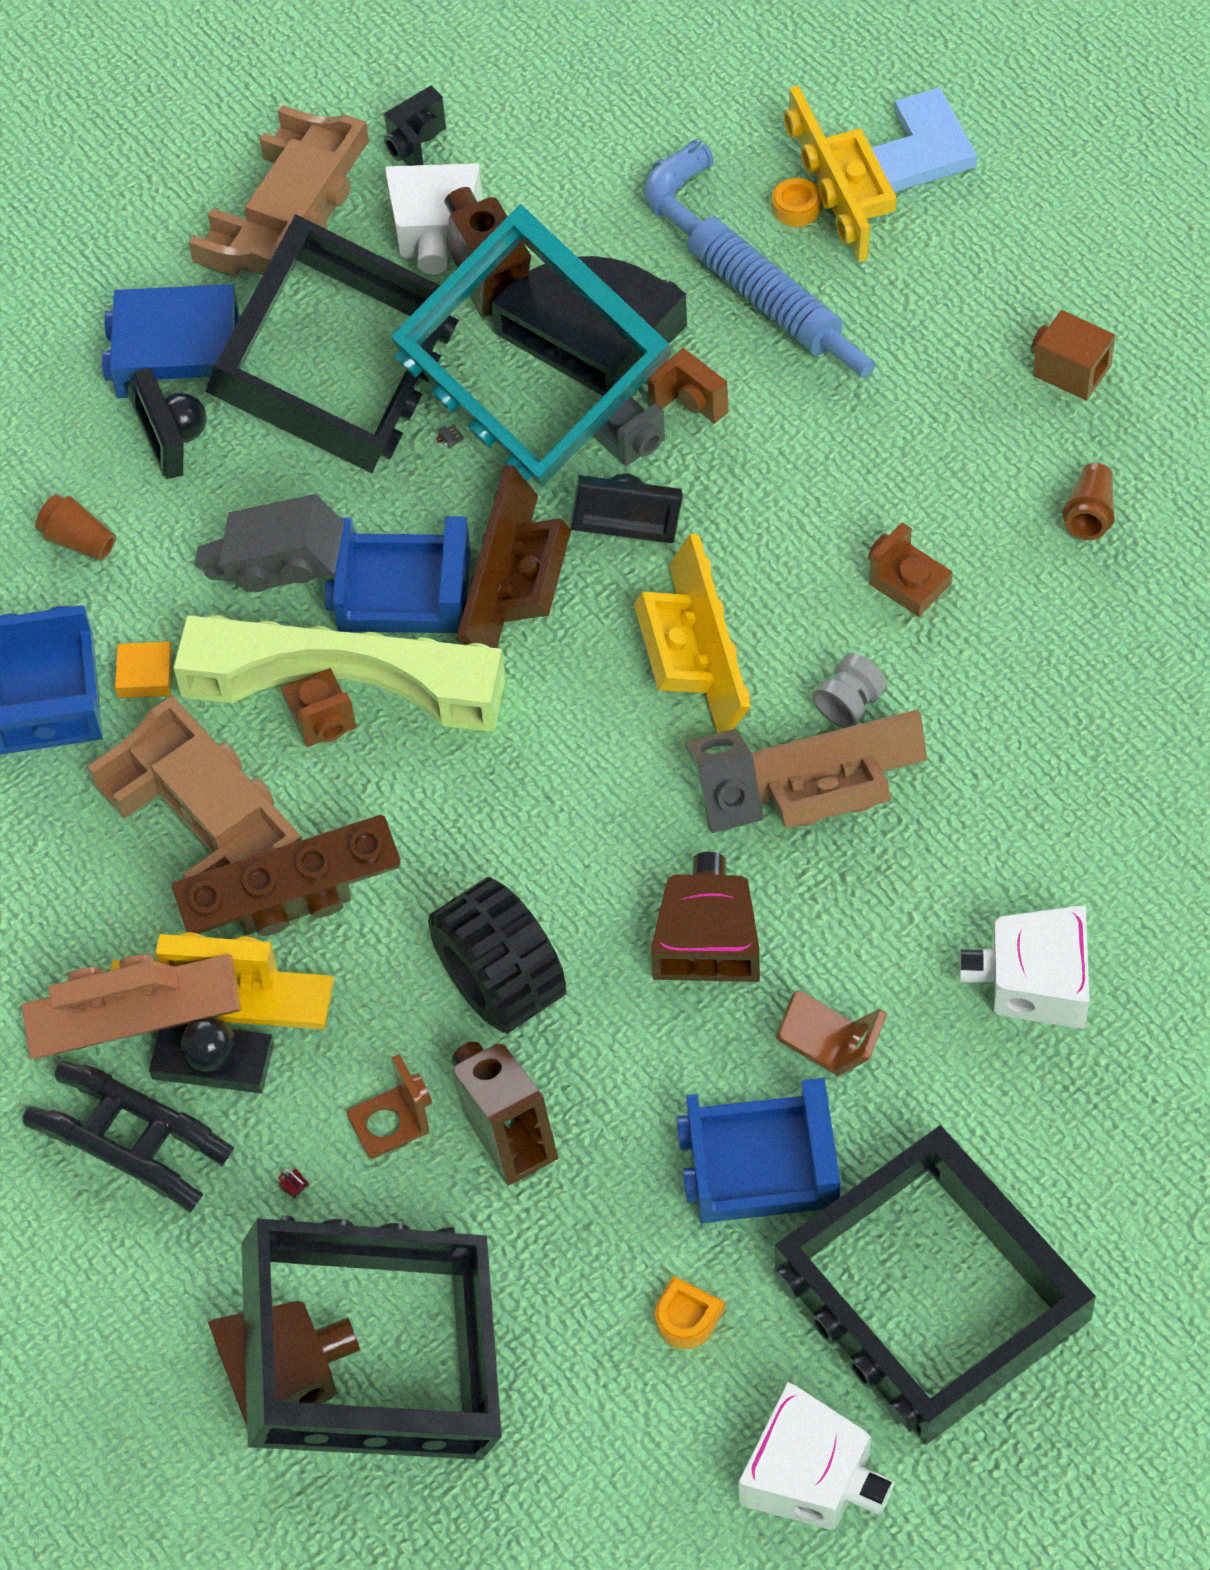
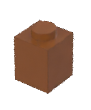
[1031,310,1115,401]

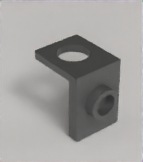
[685,729,763,833]

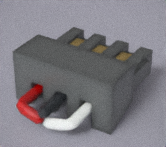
[436,425,464,449]

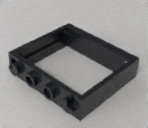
[205,214,459,473]
[773,1124,1096,1445]
[241,1215,502,1460]

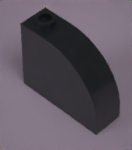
[492,256,687,396]

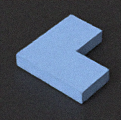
[872,87,977,192]

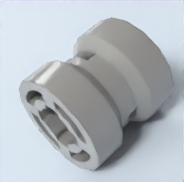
[812,653,887,728]

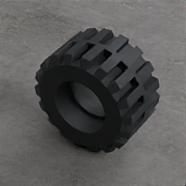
[428,877,566,1034]

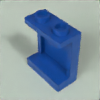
[102,284,241,398]
[325,516,471,633]
[0,605,103,755]
[676,1078,840,1223]

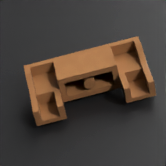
[189,105,369,277]
[87,695,302,879]

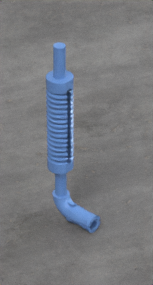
[643,139,875,378]

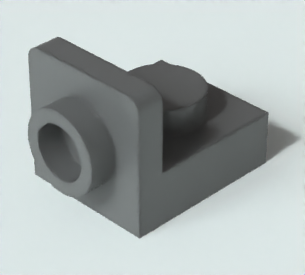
[593,397,665,467]

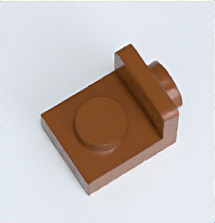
[647,348,729,424]
[868,522,952,617]
[281,668,356,747]

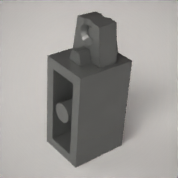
[194,494,344,592]

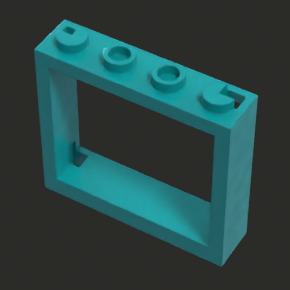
[391,204,671,487]

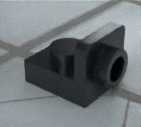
[384,85,446,166]

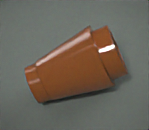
[1062,463,1115,540]
[35,494,116,561]

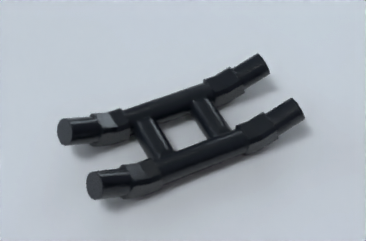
[23,1061,235,1213]

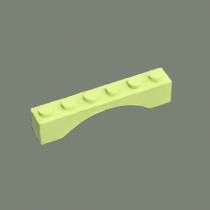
[173,615,506,732]

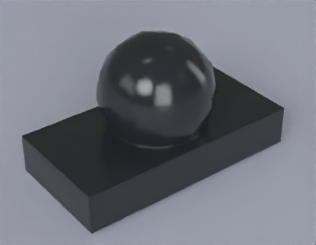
[132,368,207,479]
[570,473,683,544]
[149,1017,274,1094]

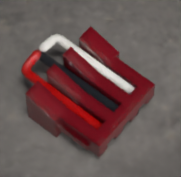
[279,1168,309,1199]

